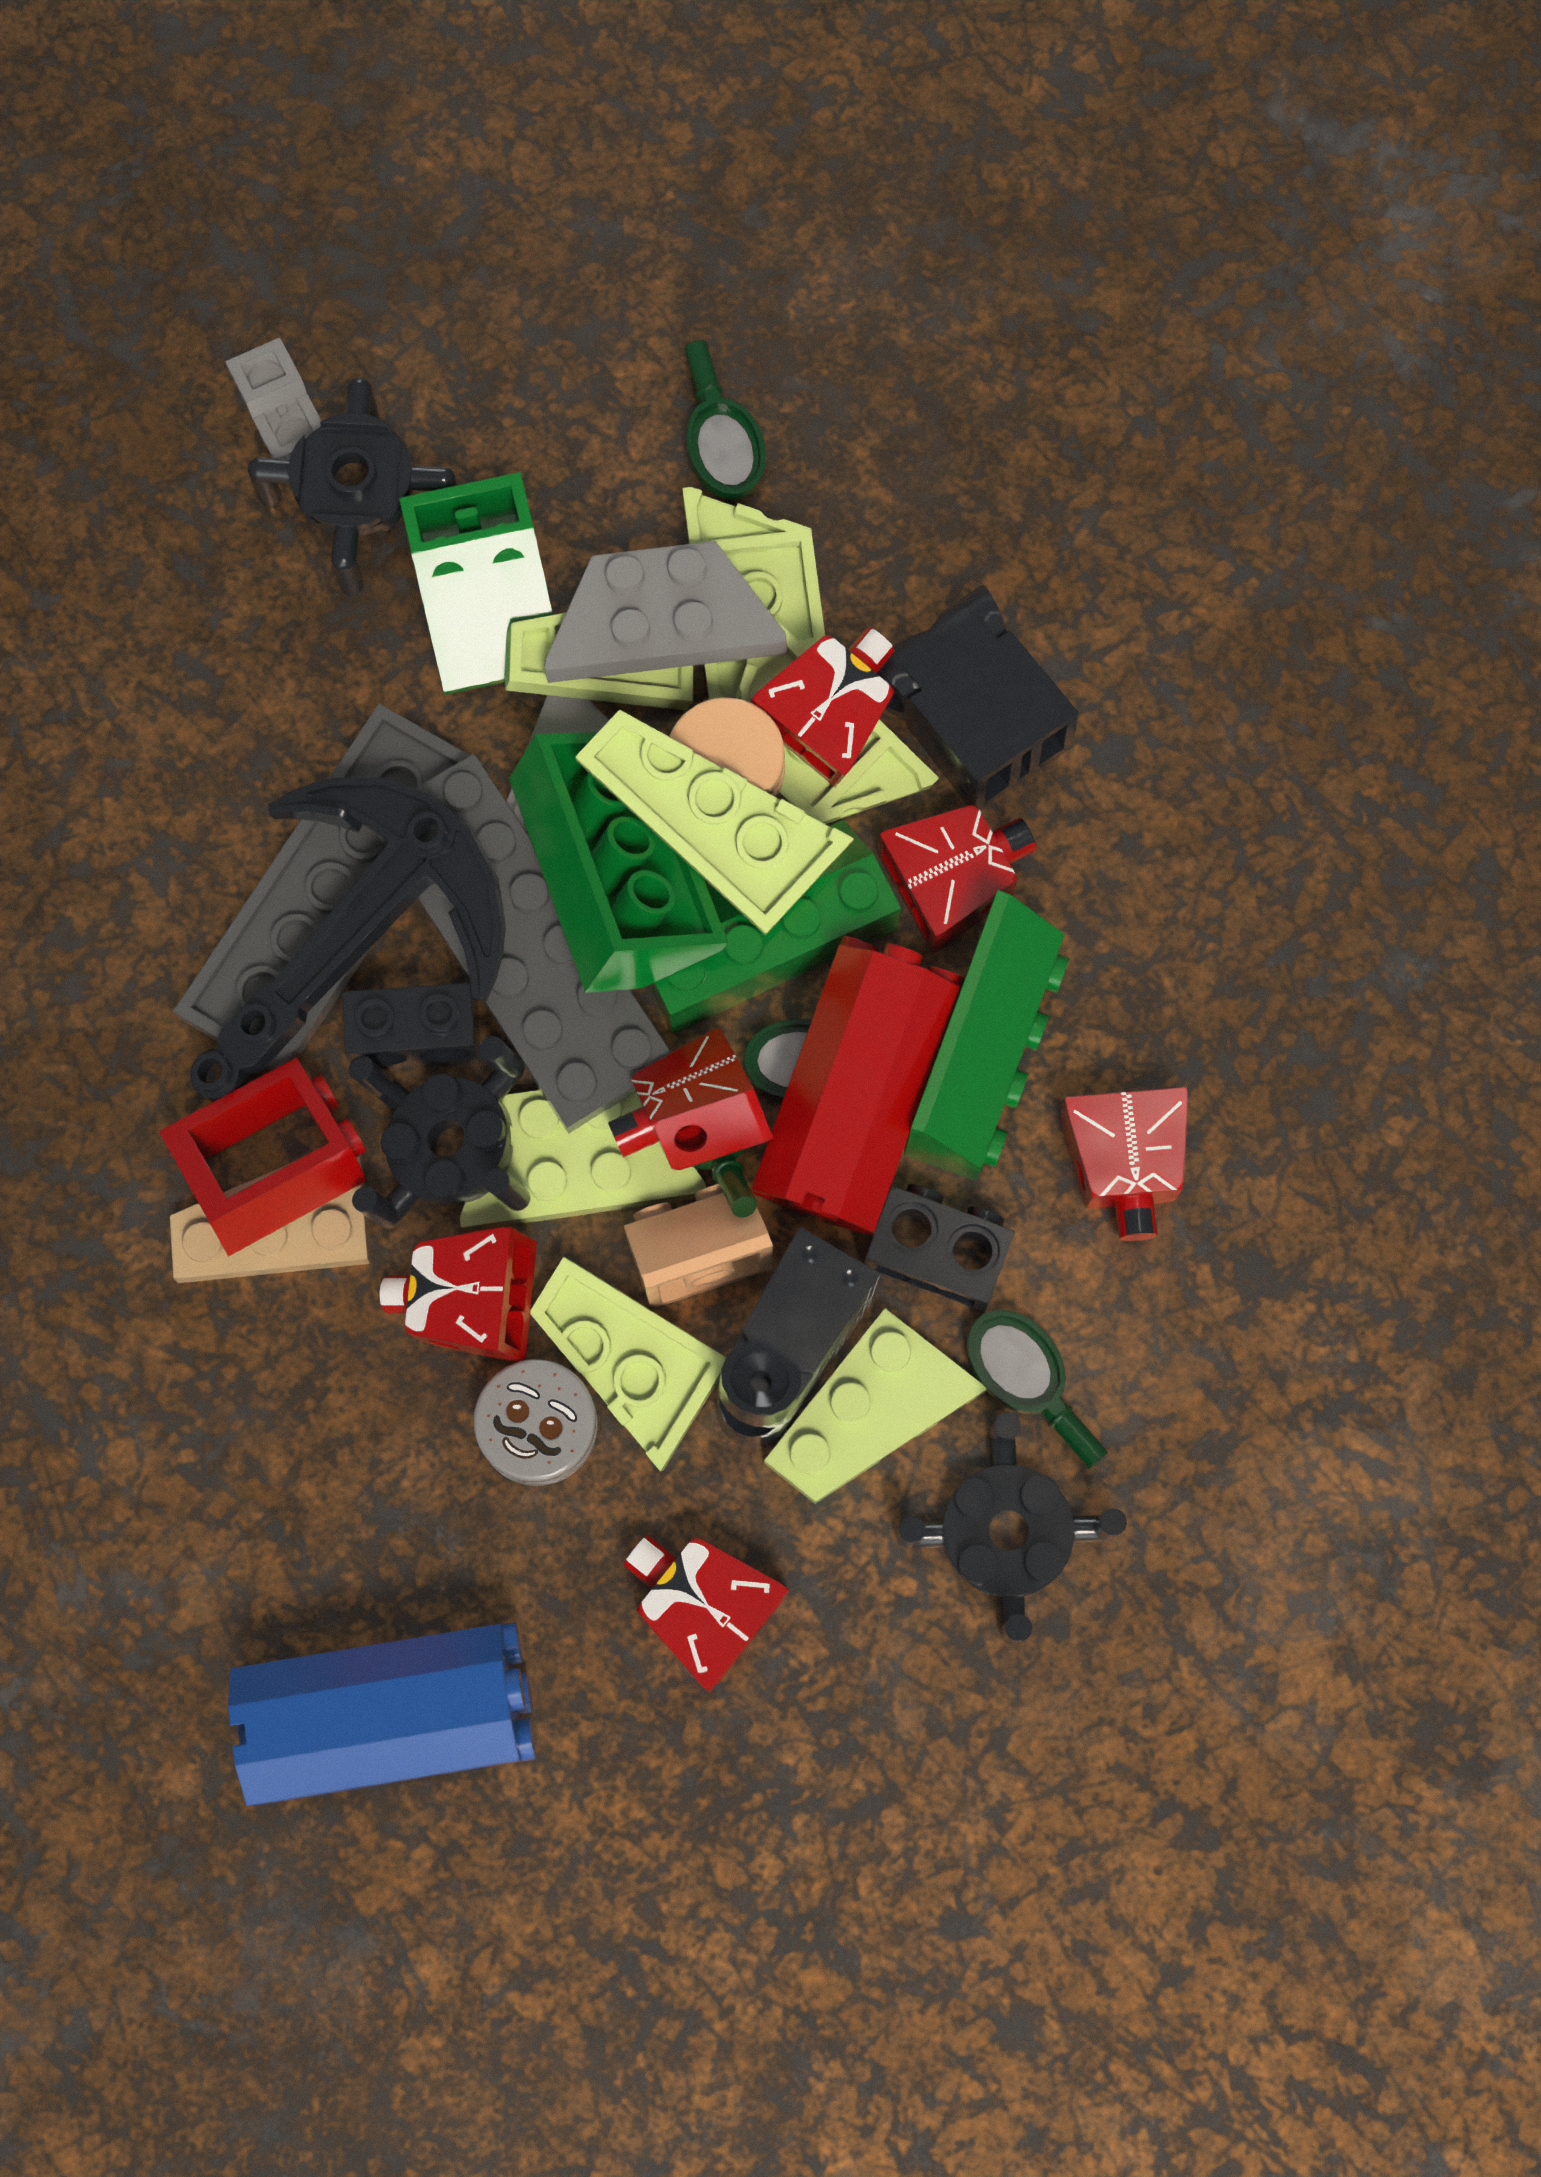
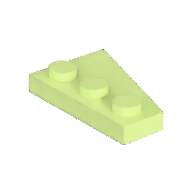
[505,612,693,711]
[764,1308,986,1504]

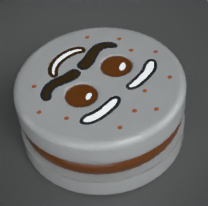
[473,1359,598,1486]

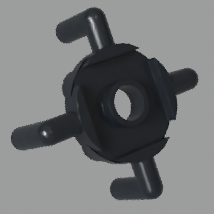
[248,378,457,596]
[349,1036,530,1229]
[896,1412,1127,1645]

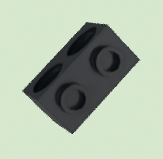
[342,983,481,1071]
[864,1184,1015,1314]

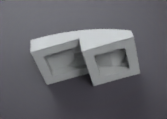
[225,337,321,459]

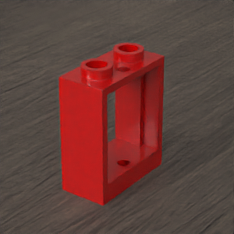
[159,1057,367,1257]

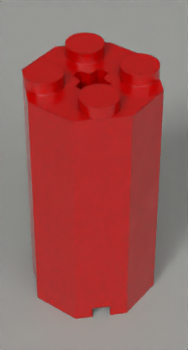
[751,936,965,1237]

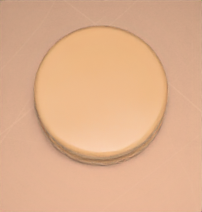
[669,697,785,797]

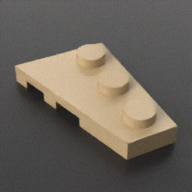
[170,1134,371,1283]

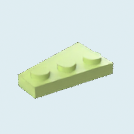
[530,1257,726,1472]

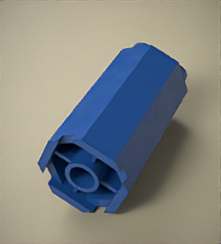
[228,1622,536,1806]

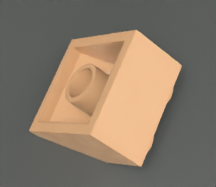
[624,1184,773,1309]

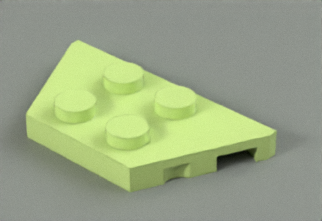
[682,487,825,700]
[735,615,939,824]
[460,1090,706,1232]

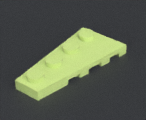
[575,710,854,935]

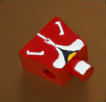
[750,627,895,788]
[380,1227,537,1363]
[623,1534,789,1694]

